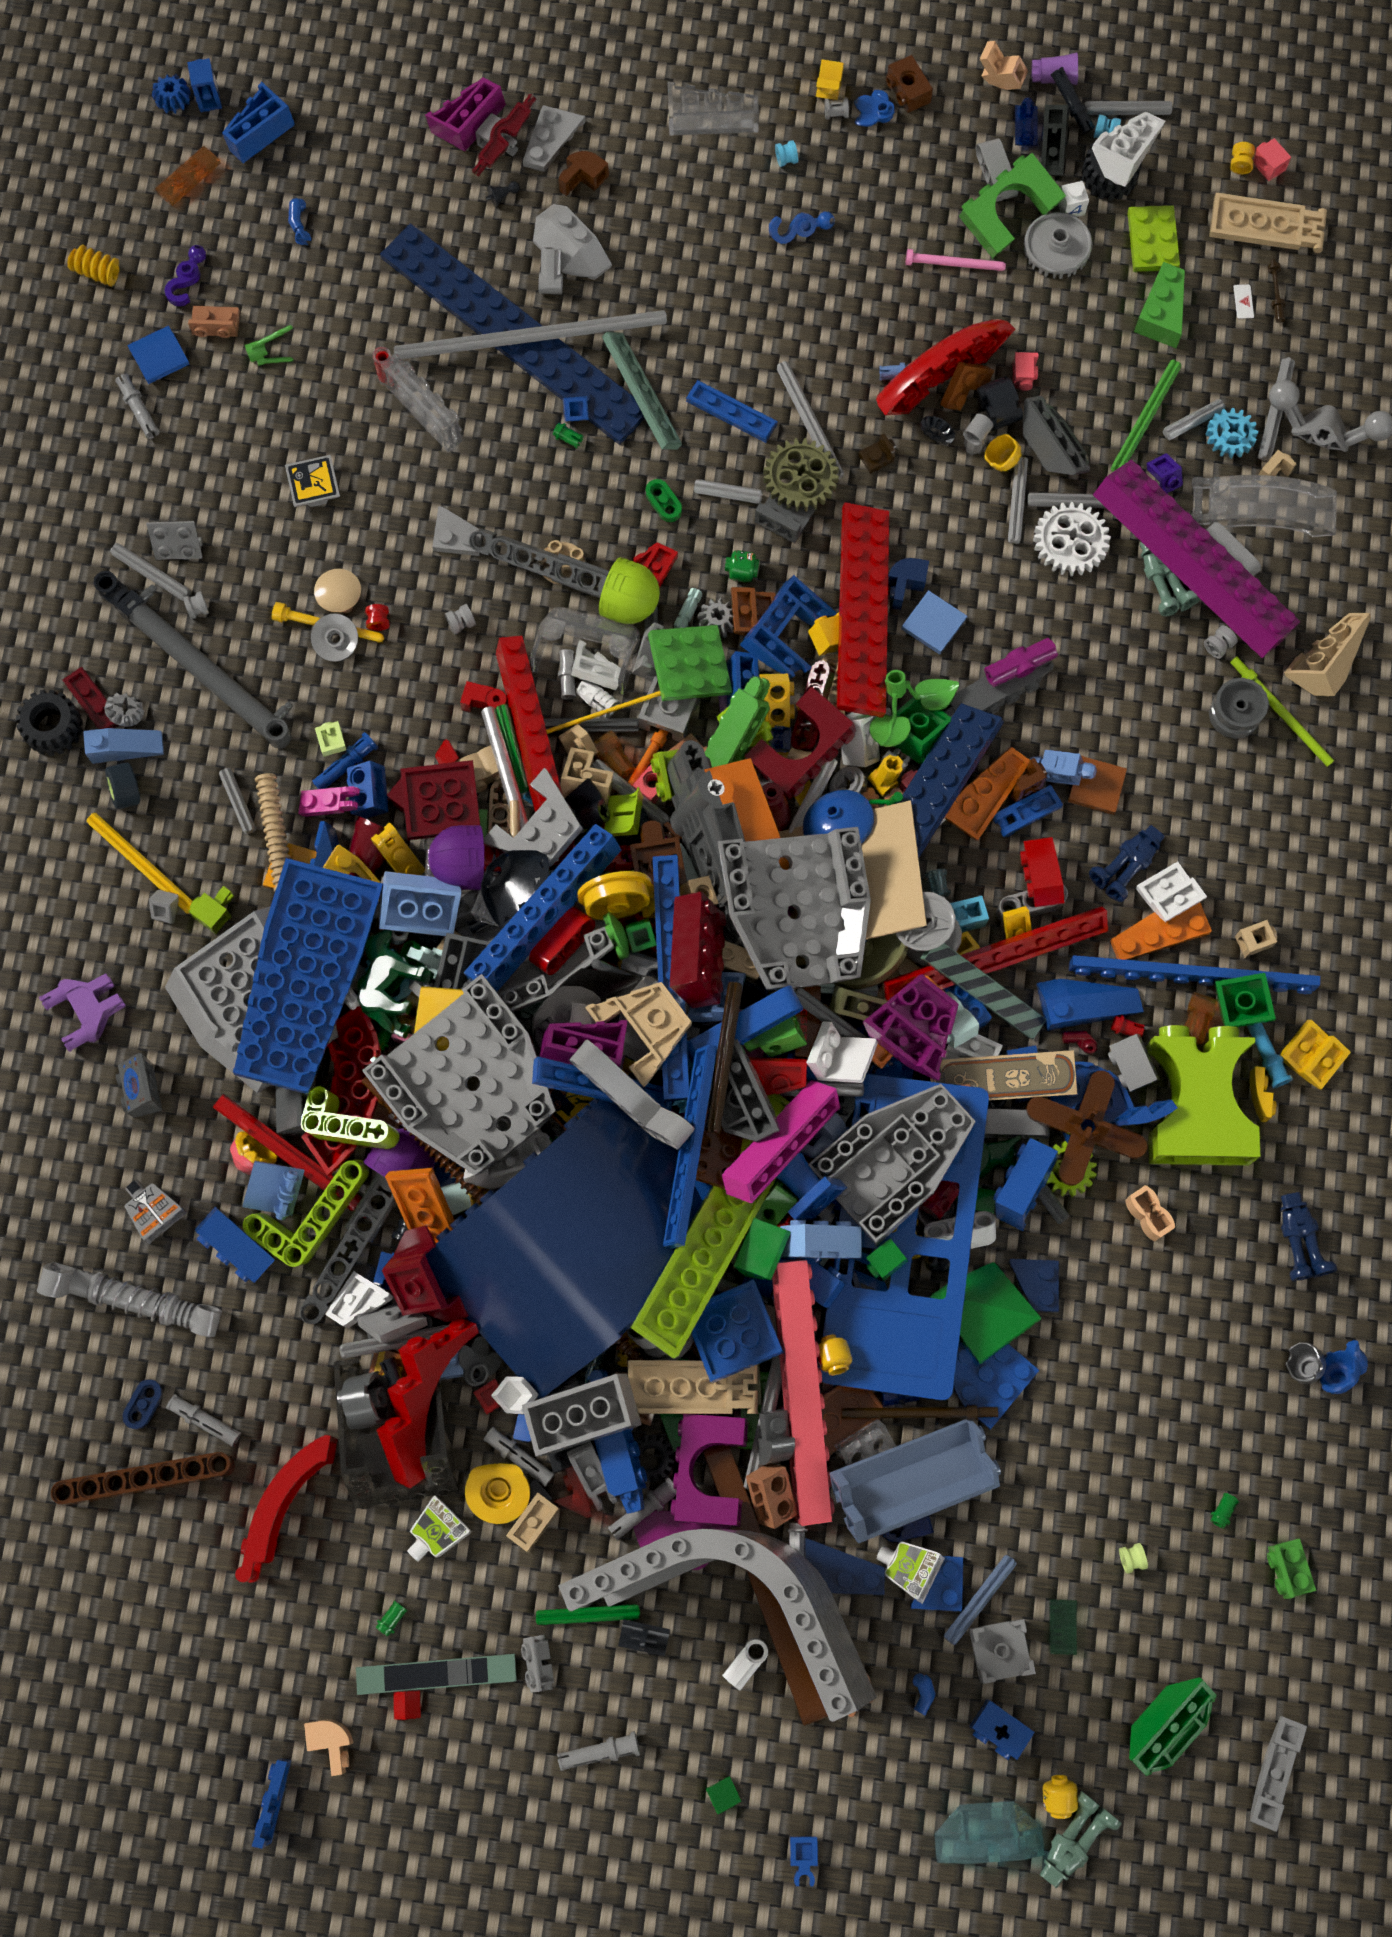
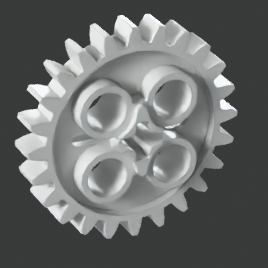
[1033,502,1111,576]

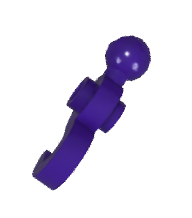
[164,245,206,307]

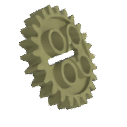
[763,438,839,512]

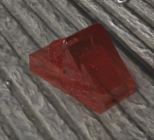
[554,1466,593,1518]

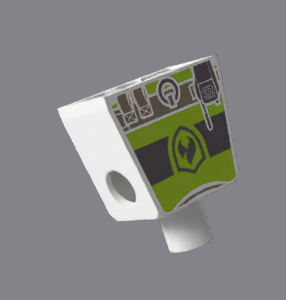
[407,1496,472,1562]
[877,1541,945,1604]

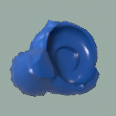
[1320,1340,1368,1394]

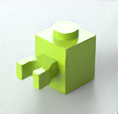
[189,886,234,934]

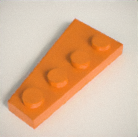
[944,747,1029,841]
[1110,902,1212,960]

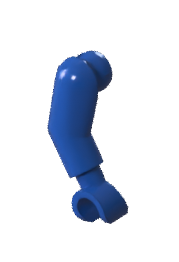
[288,198,311,245]

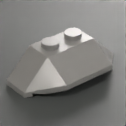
[533,204,612,280]

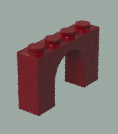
[745,687,856,800]

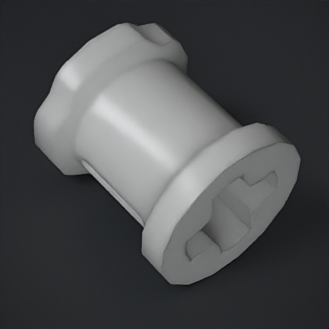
[824,97,849,120]

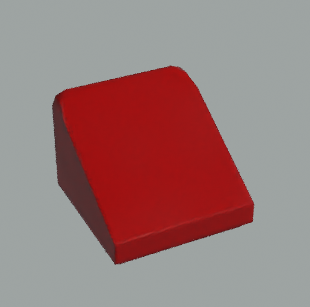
[435,739,459,764]

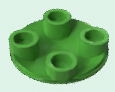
[603,912,630,960]

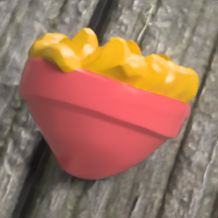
[230,1131,277,1175]

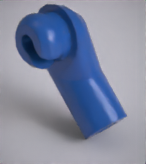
[913,1673,936,1716]

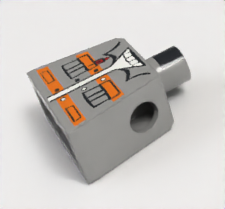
[125,1180,187,1244]

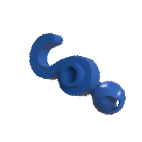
[769,211,835,244]

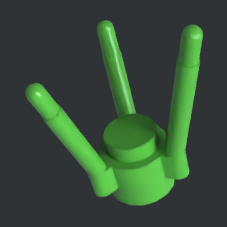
[245,325,293,366]

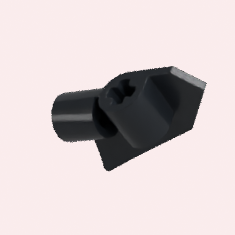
[565,778,610,835]

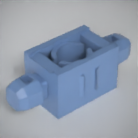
[1029,750,1097,786]

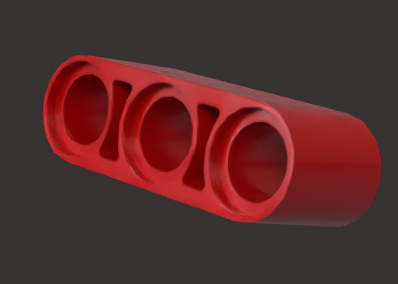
[529,907,596,975]

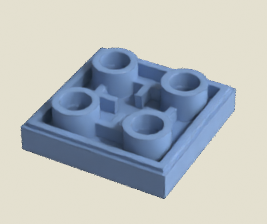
[901,590,967,655]

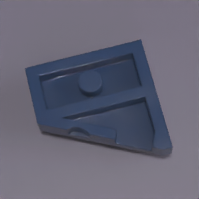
[1009,1259,1059,1313]

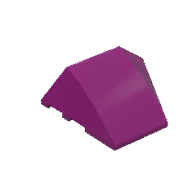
[863,974,959,1081]

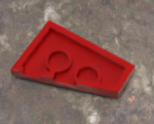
[748,1057,807,1096]

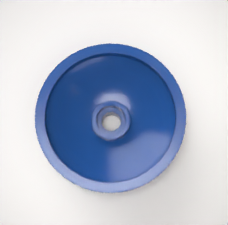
[803,790,874,844]

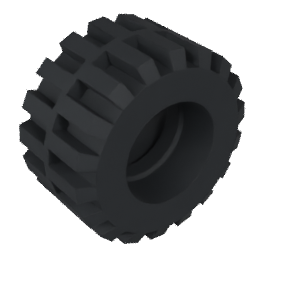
[1082,143,1142,200]
[16,690,83,756]

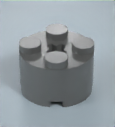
[337,1371,395,1429]

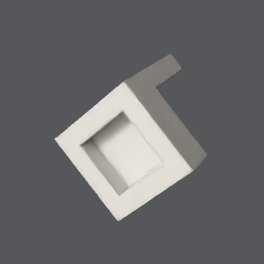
[491,1376,539,1414]

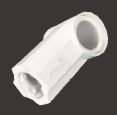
[722,1638,768,1690]

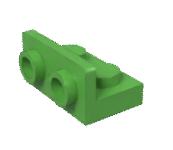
[1267,1538,1316,1599]

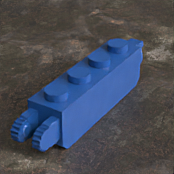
[589,1369,647,1514]

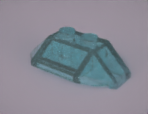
[934,1801,1044,1864]

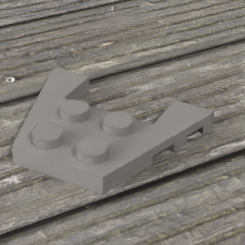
[484,768,583,867]

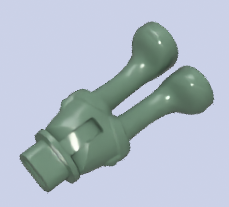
[1139,542,1201,616]
[1039,1791,1122,1888]

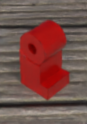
[460,681,507,713]

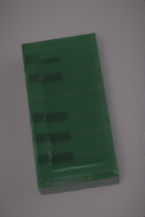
[1049,1599,1077,1655]

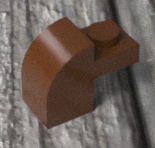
[559,151,609,196]

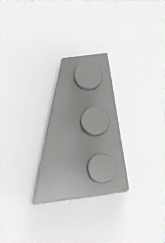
[523,105,586,172]

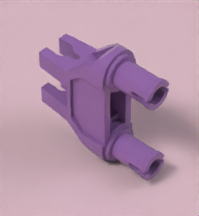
[39,974,126,1052]

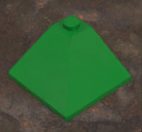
[931,1262,1041,1364]

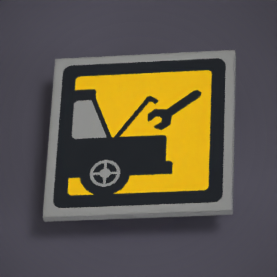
[285,455,340,507]

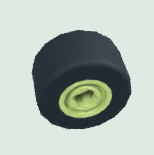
[105,762,140,809]

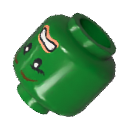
[725,550,760,583]

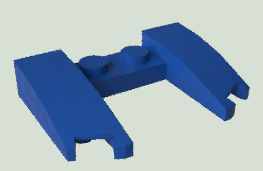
[740,575,837,679]

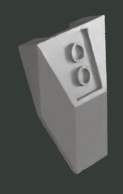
[809,1084,976,1246]

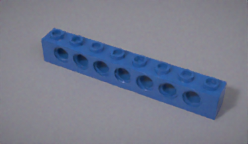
[464,824,621,992]

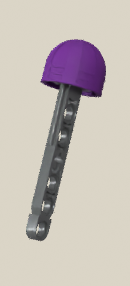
[300,1128,435,1324]

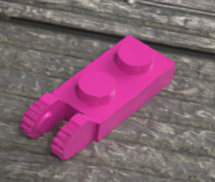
[298,786,360,817]

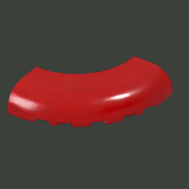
[876,319,1016,416]

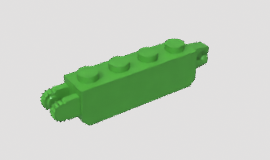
[705,676,771,768]

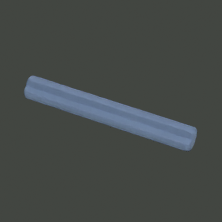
[944,1555,1017,1645]

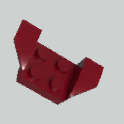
[382,1225,469,1322]

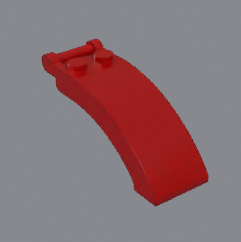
[235,1435,338,1583]

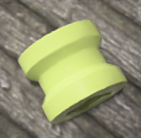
[1119,1543,1148,1574]

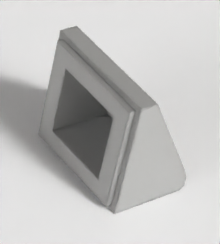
[149,890,179,924]

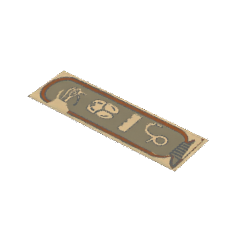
[930,1050,1077,1100]

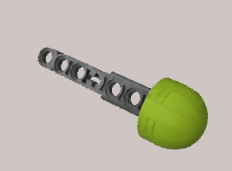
[469,529,660,624]

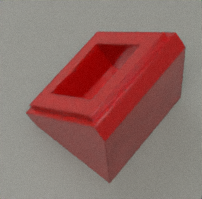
[393,1690,421,1720]

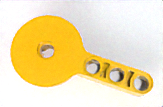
[577,871,655,920]

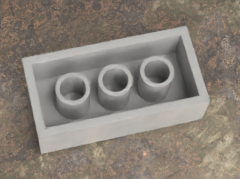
[522,1374,642,1456]

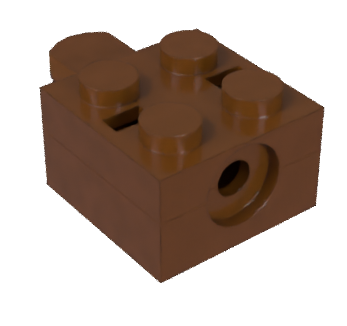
[630,821,687,886]

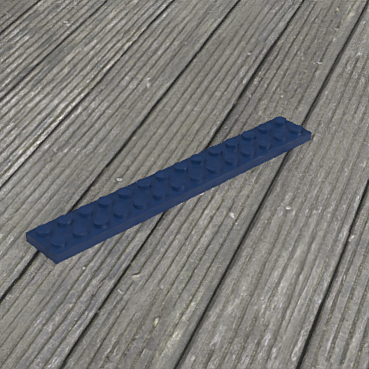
[380,223,645,445]

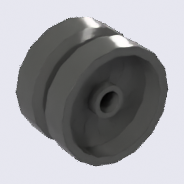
[1209,677,1269,739]

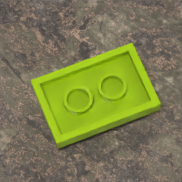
[1128,205,1180,272]

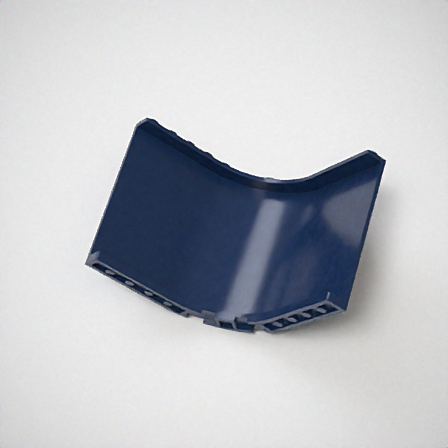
[425,1072,703,1399]

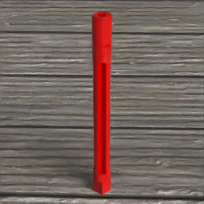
[213,1094,367,1219]

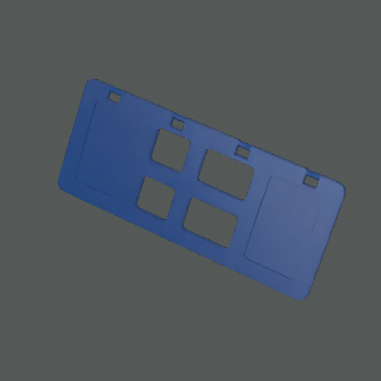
[819,1074,989,1400]

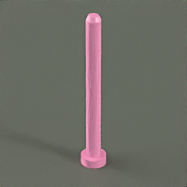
[905,249,1006,271]

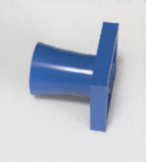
[776,1153,847,1222]

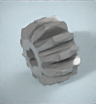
[698,598,734,638]

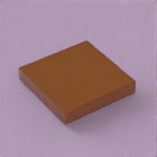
[1068,756,1127,815]

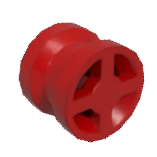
[365,604,390,631]

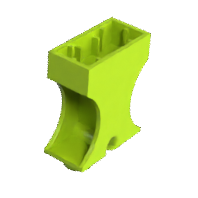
[1146,1025,1261,1166]

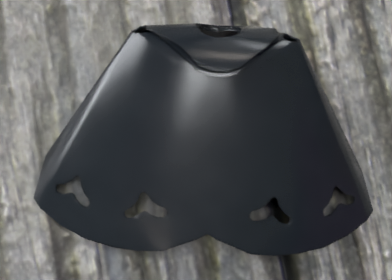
[481,850,549,928]

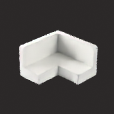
[841,708,891,767]

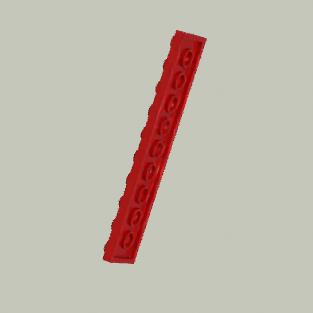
[837,502,889,718]

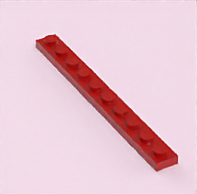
[883,906,1108,1001]

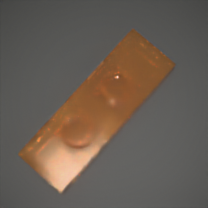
[155,146,221,206]

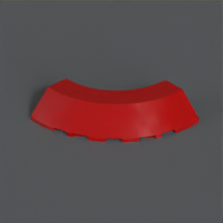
[301,1006,381,1176]

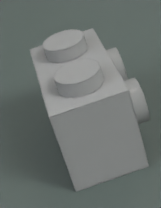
[1108,1034,1160,1092]

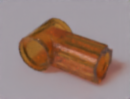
[593,730,635,779]
[1185,992,1218,1045]

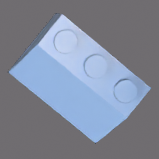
[379,871,461,936]

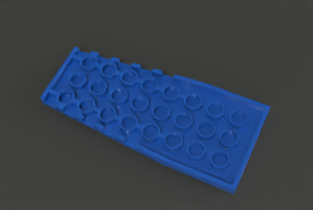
[233,858,383,1094]

